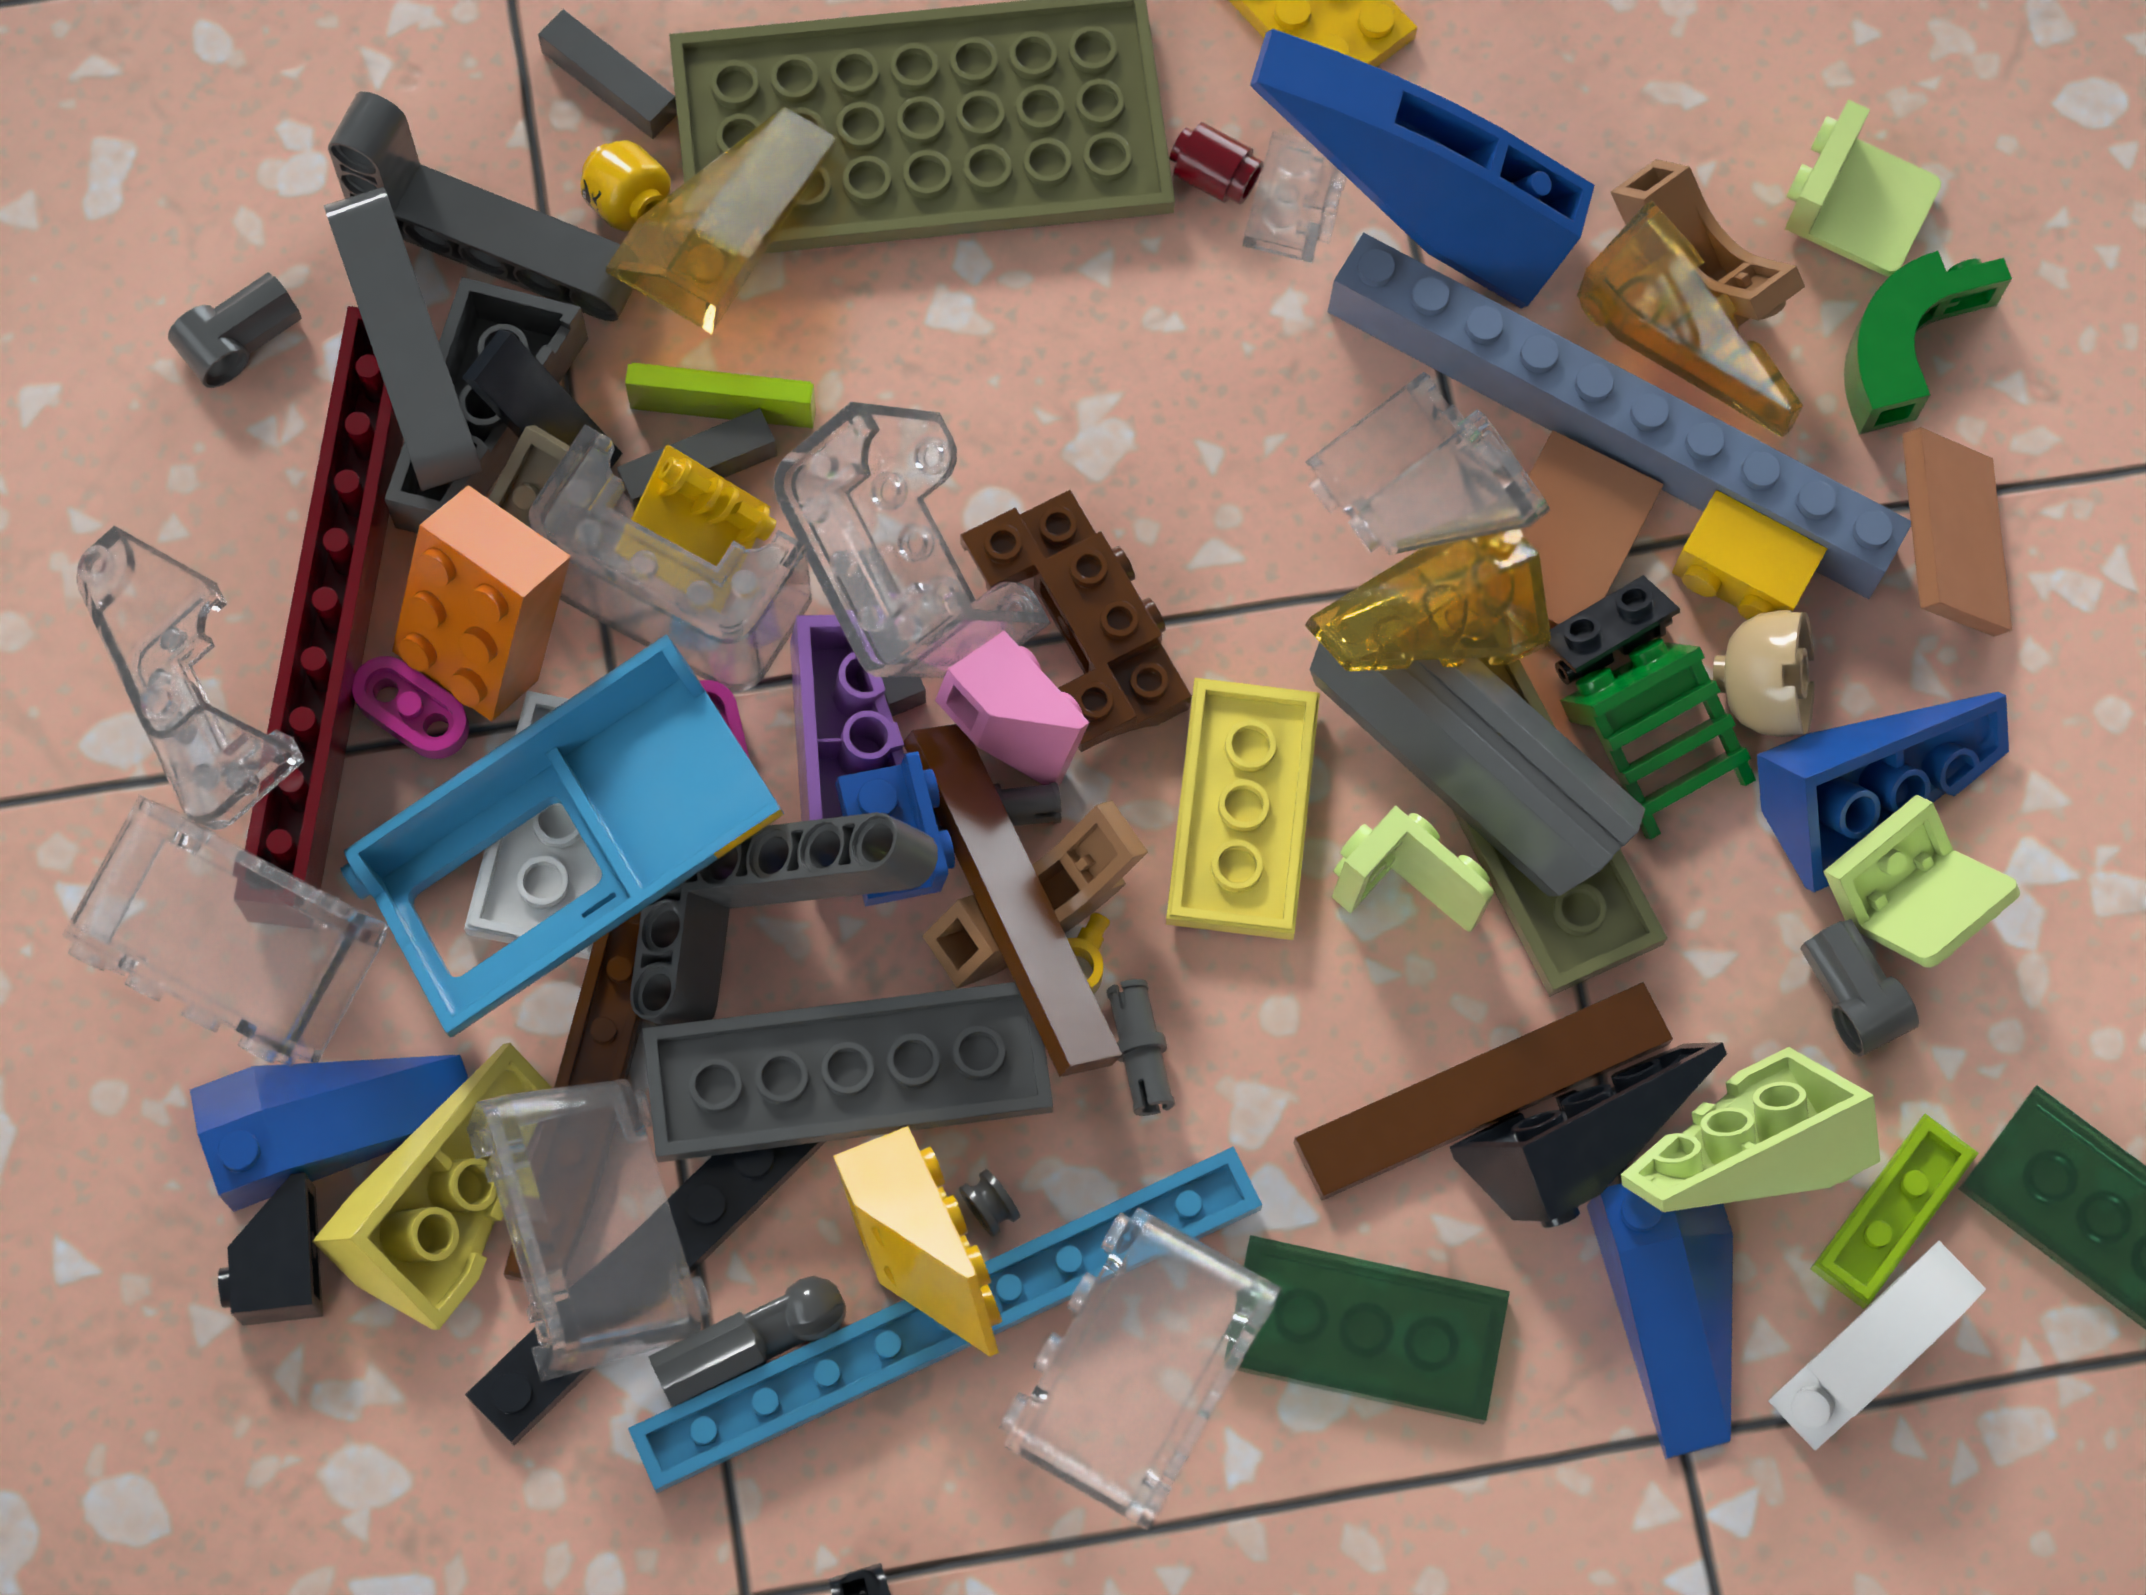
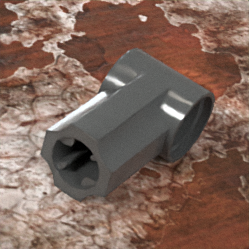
[168,272,302,388]
[1800,919,1919,1057]

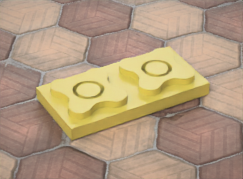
[1165,678,1320,940]

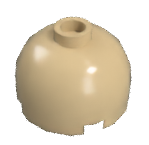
[1713,610,1814,737]

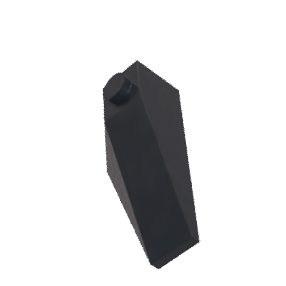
[1450,1042,1727,1228]

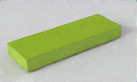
[625,363,816,429]
[1810,1114,1979,1309]

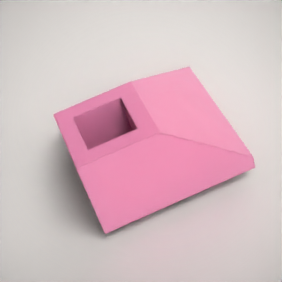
[935,630,1090,785]

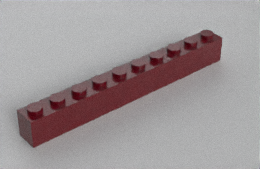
[235,306,403,930]

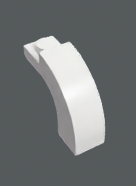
[1768,1241,1986,1451]

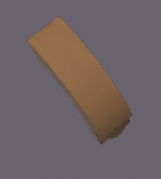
[1610,159,1805,331]
[922,800,1148,988]

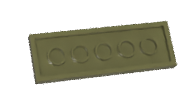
[1446,609,1667,997]

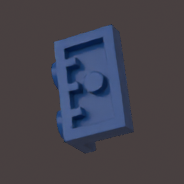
[835,751,955,907]

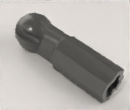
[648,1276,846,1407]

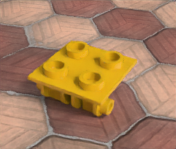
[614,444,776,615]

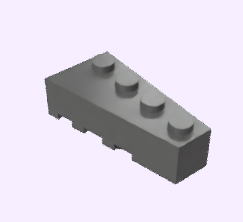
[385,277,588,534]

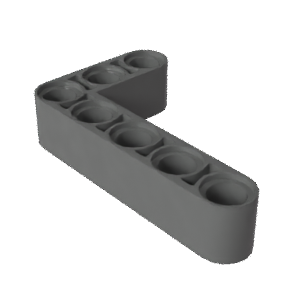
[328,91,644,321]
[323,187,483,491]
[630,812,938,1026]

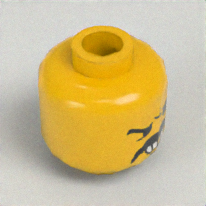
[580,140,671,232]

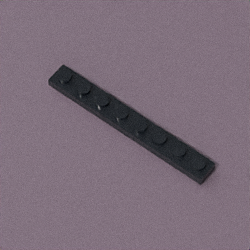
[465,1141,827,1446]

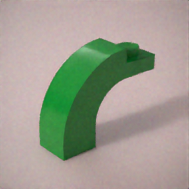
[1844,251,2012,435]

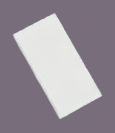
[464,691,602,960]

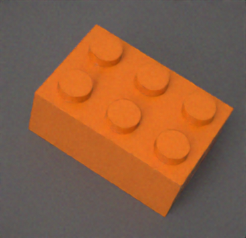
[392,485,571,722]

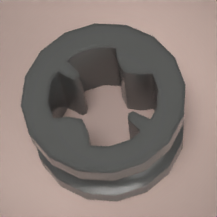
[959,1169,1020,1237]

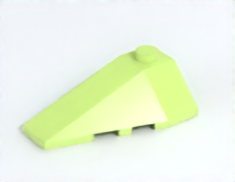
[1621,1047,1881,1212]

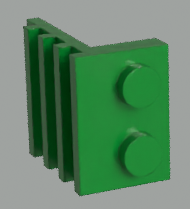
[1560,638,1756,840]

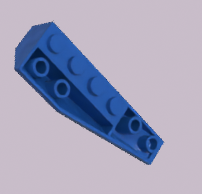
[1250,29,1595,308]

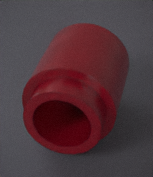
[1169,122,1264,205]

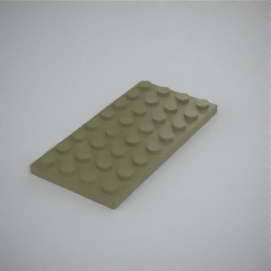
[669,0,1175,261]

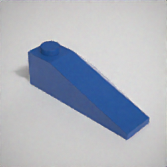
[1757,692,2009,892]
[190,1055,469,1212]
[1587,1183,1733,1460]

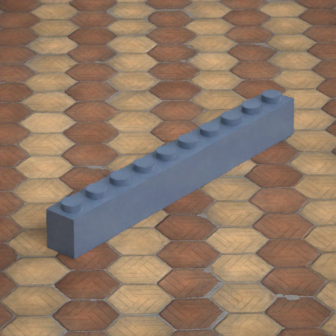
[1328,232,1911,599]

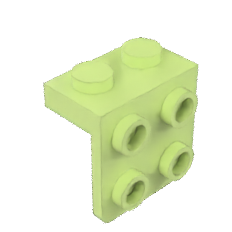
[1785,99,1941,277]
[1823,795,2020,967]
[1332,805,1494,932]

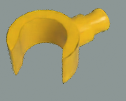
[1067,912,1110,994]

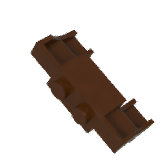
[960,490,1192,752]

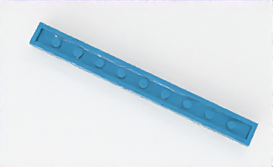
[628,1147,1262,1493]

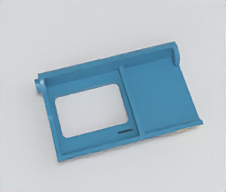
[340,634,784,1037]

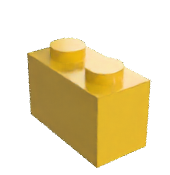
[1671,490,1828,620]

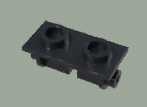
[1540,575,1680,685]

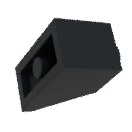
[218,1173,323,1326]

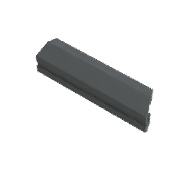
[1310,585,1645,896]

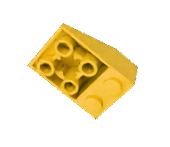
[833,1126,1002,1357]

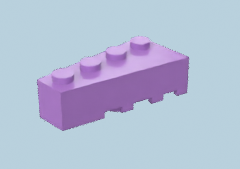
[790,614,904,821]

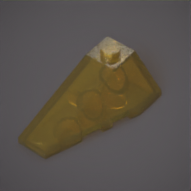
[606,107,837,334]
[1577,200,1803,437]
[1305,509,1551,671]

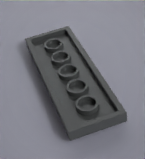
[642,982,1053,1163]

